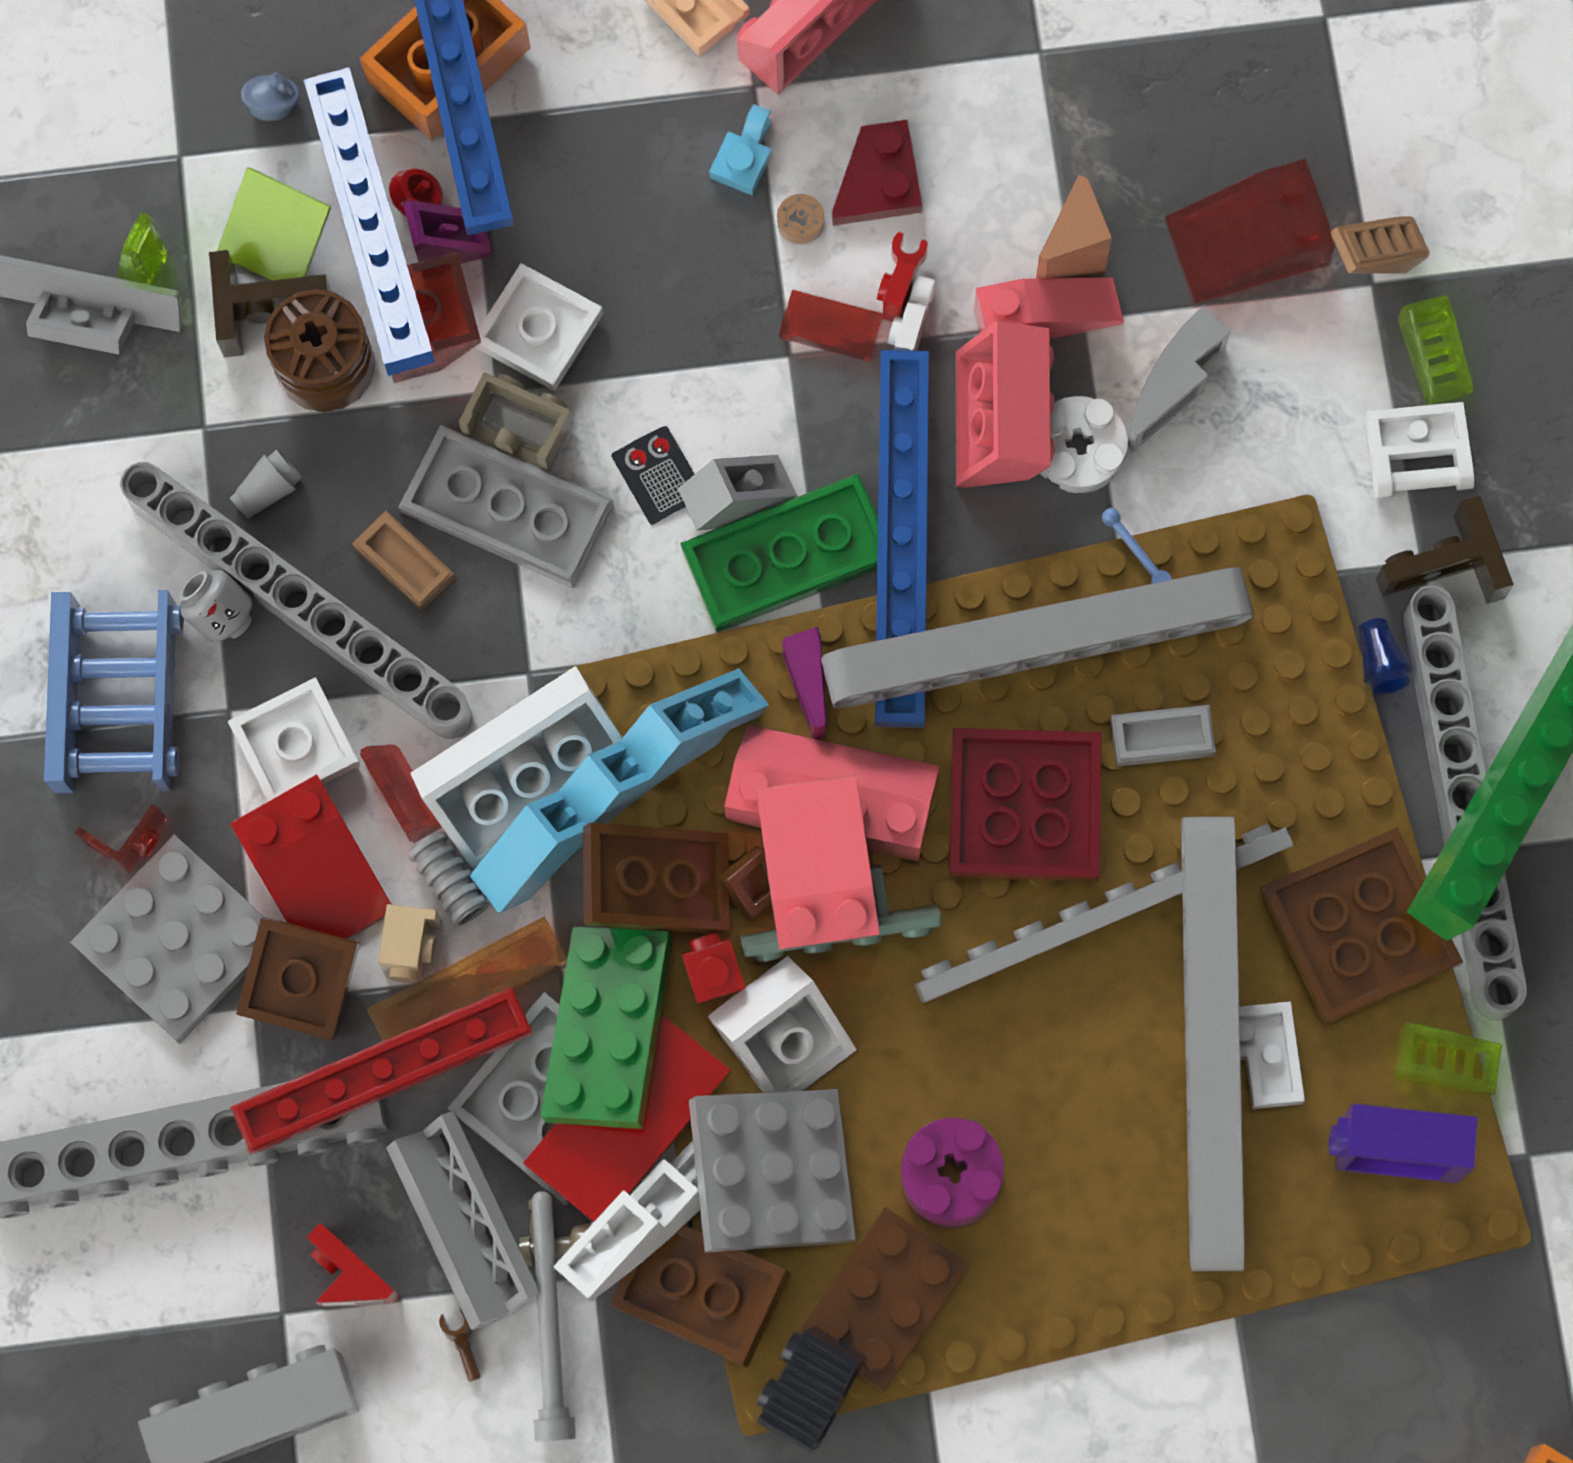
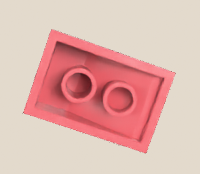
[756,774,880,950]

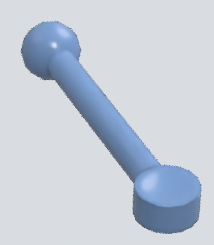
[1102,508,1171,584]

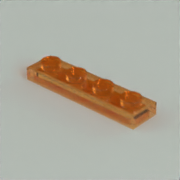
[367,916,567,1041]

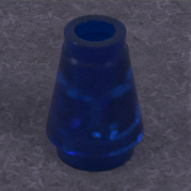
[1358,618,1412,694]

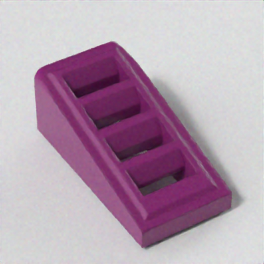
[782,627,827,740]

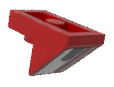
[306,1222,400,1308]

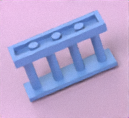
[44,590,184,793]

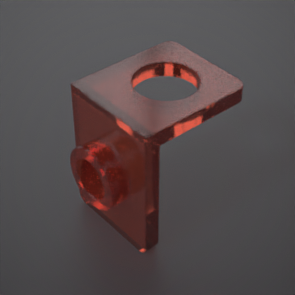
[75,804,167,872]

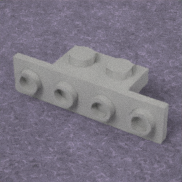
[0,255,183,354]

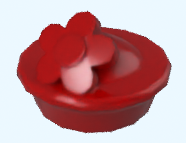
[388,168,443,217]

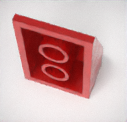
[230,774,392,939]

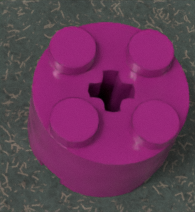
[901,1118,1004,1228]

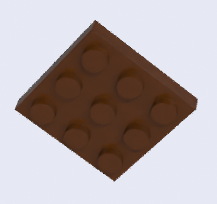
[1260,828,1463,1025]

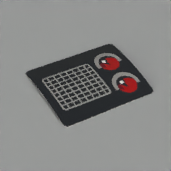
[611,426,695,525]

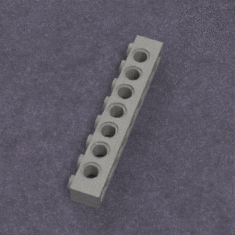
[0,1082,389,1219]

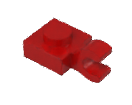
[877,232,928,322]

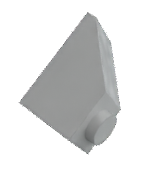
[678,455,797,530]

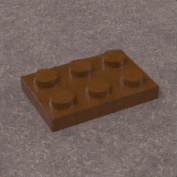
[583,823,730,934]
[798,1207,970,1394]
[609,1225,791,1368]

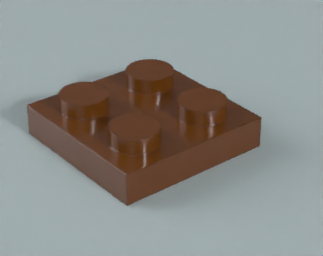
[236,917,360,1040]

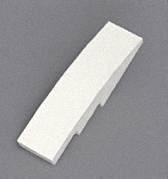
[554,1140,700,1301]

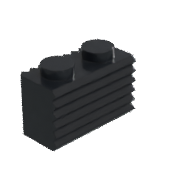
[757,1326,867,1454]

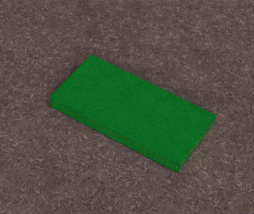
[680,473,878,633]

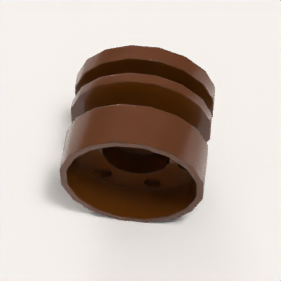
[264,289,375,412]

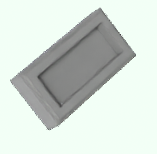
[1110,705,1216,767]

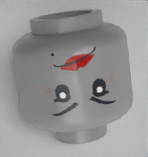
[179,570,252,641]

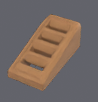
[1331,216,1430,274]

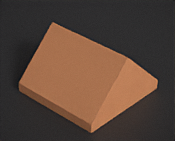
[1036,175,1112,279]

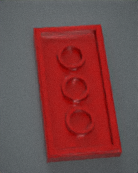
[523,1014,731,1223]

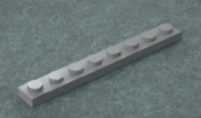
[914,823,1294,1003]

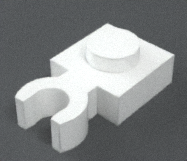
[888,275,935,351]

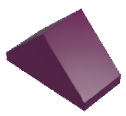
[404,200,492,273]

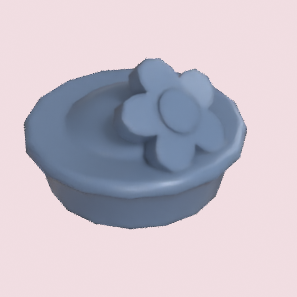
[241,72,300,121]

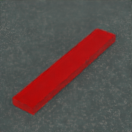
[230,987,532,1156]

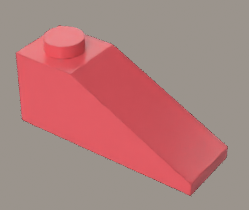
[974,277,1124,339]

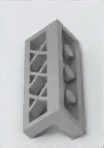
[386,1111,540,1330]

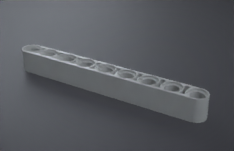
[120,462,472,739]
[821,568,1254,708]
[1403,585,1527,1021]
[1181,816,1244,1271]

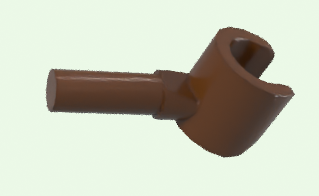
[439,1307,481,1382]

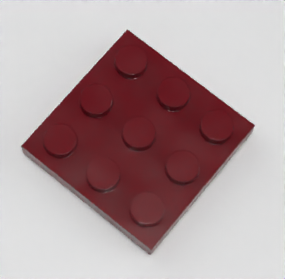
[949,728,1102,882]

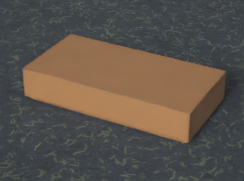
[352,511,456,612]

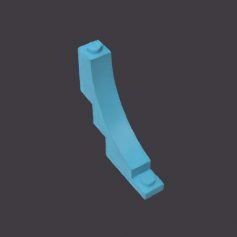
[469,669,769,914]

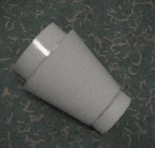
[230,449,302,519]

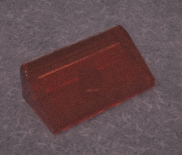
[360,744,442,843]

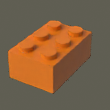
[360,0,531,141]

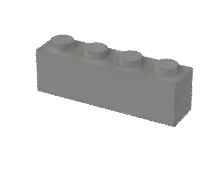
[138,1345,360,1463]

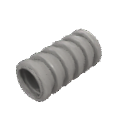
[408,832,490,925]

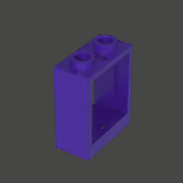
[1328,1104,1477,1183]

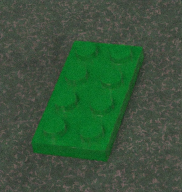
[540,927,673,1129]

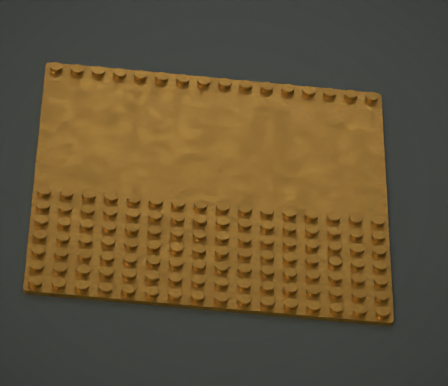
[566,495,1531,1436]

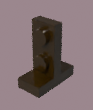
[209,250,332,358]
[1376,496,1514,604]

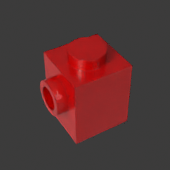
[682,932,745,1003]

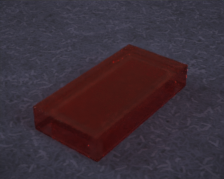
[779,289,883,362]

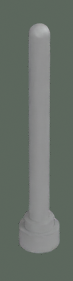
[532,1191,576,1441]

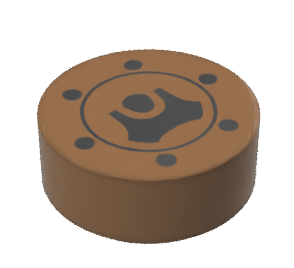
[777,194,824,244]

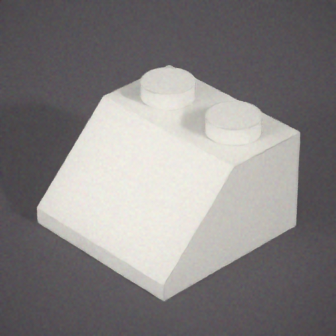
[708,956,857,1093]

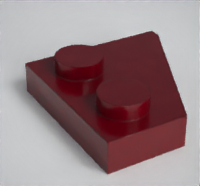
[832,119,922,226]

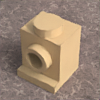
[378,904,442,983]

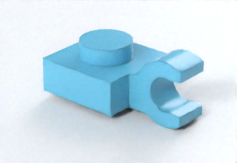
[709,104,772,196]

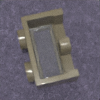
[458,372,573,472]

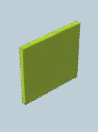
[217,167,332,280]

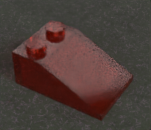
[1165,159,1336,304]

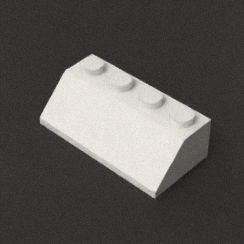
[410,666,623,869]

